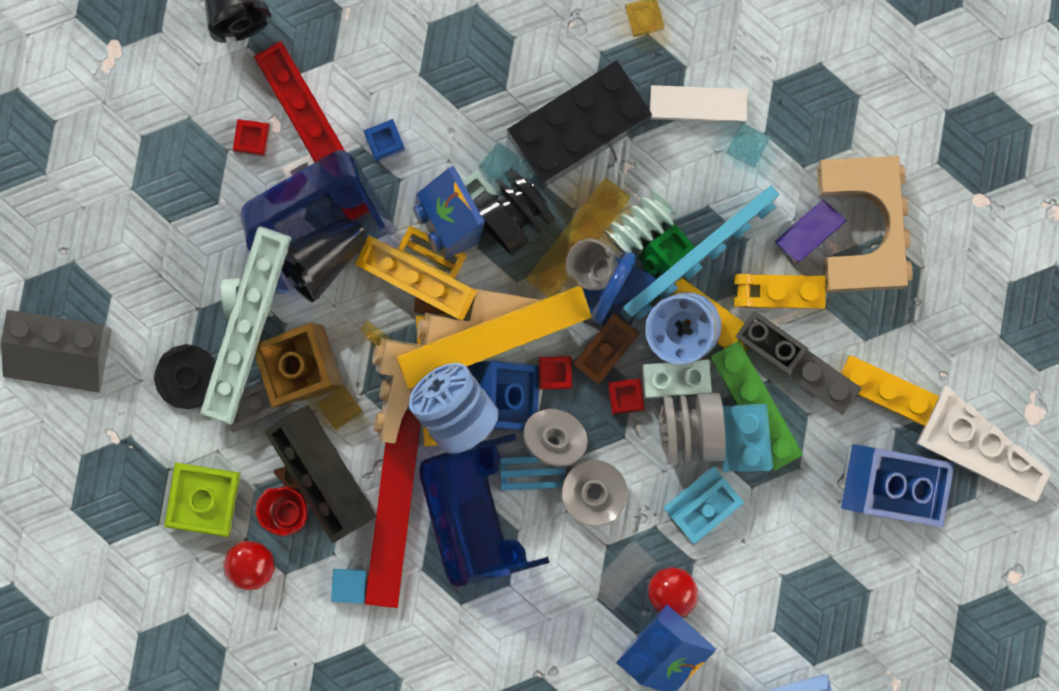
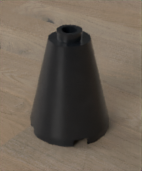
[204,0,271,43]
[281,217,366,303]

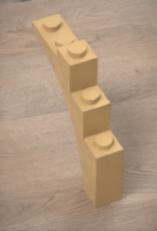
[372,287,543,443]

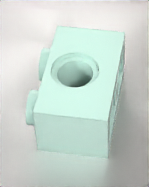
[641,360,712,400]

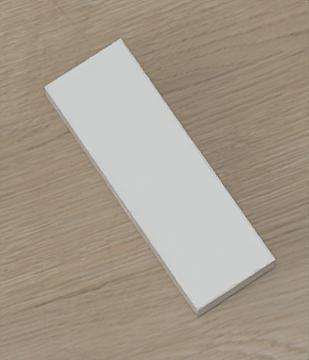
[650,85,748,123]

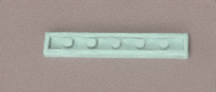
[200,226,292,425]

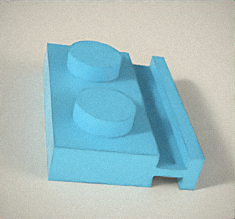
[722,404,773,472]
[663,466,744,545]

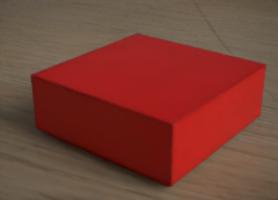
[232,119,271,157]
[539,356,572,390]
[608,378,645,415]

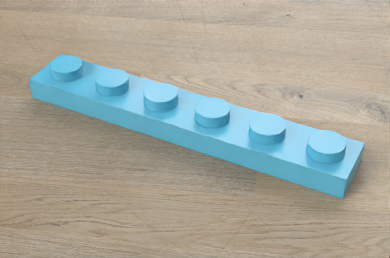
[620,185,780,322]

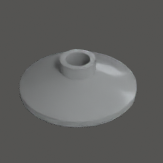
[523,409,588,467]
[562,460,627,526]

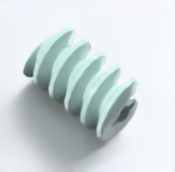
[603,189,675,255]

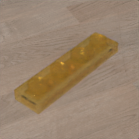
[526,177,631,297]

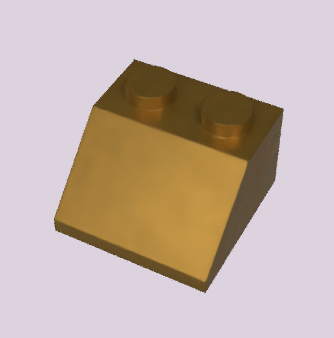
[255,323,344,408]

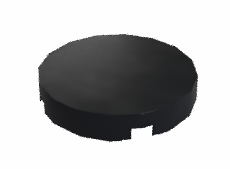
[154,344,216,410]

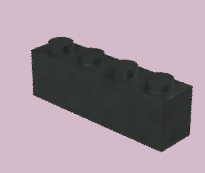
[264,405,377,543]

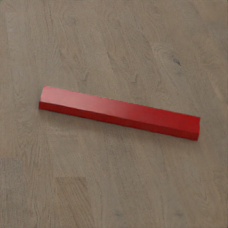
[253,41,378,221]
[365,410,421,608]

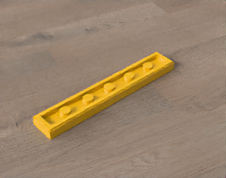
[396,286,592,389]

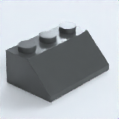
[1,310,112,393]

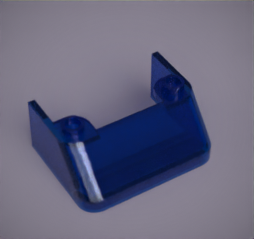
[240,150,395,294]
[419,434,550,587]

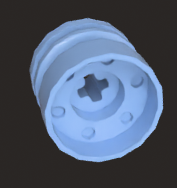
[646,292,721,364]
[409,363,498,453]

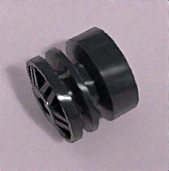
[473,168,555,256]

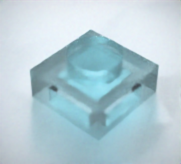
[726,123,770,168]

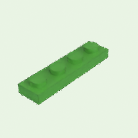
[710,341,803,471]

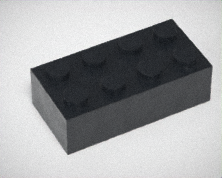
[507,60,652,190]

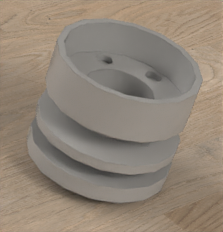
[659,392,726,465]

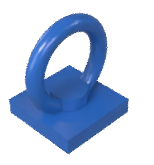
[579,252,657,325]

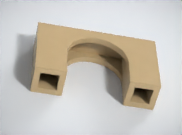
[816,156,912,293]

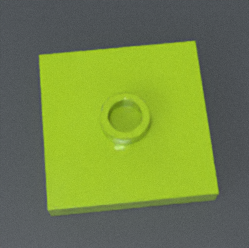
[164,462,241,537]

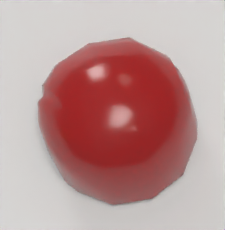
[255,486,309,536]
[222,541,275,591]
[648,567,699,618]

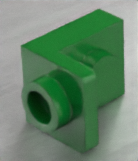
[638,224,695,280]

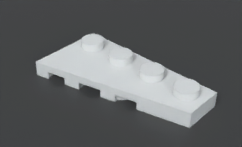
[916,385,1051,502]

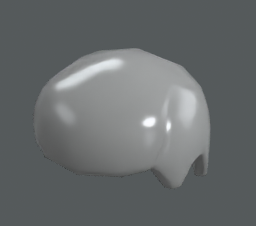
[566,238,618,291]

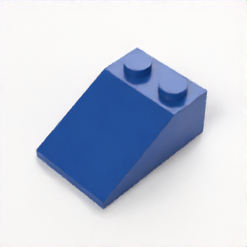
[841,444,955,527]

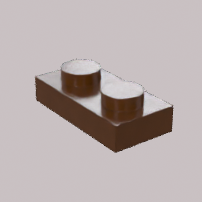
[573,312,640,384]

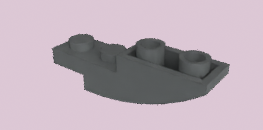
[735,310,862,416]

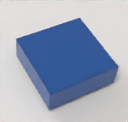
[363,119,405,162]

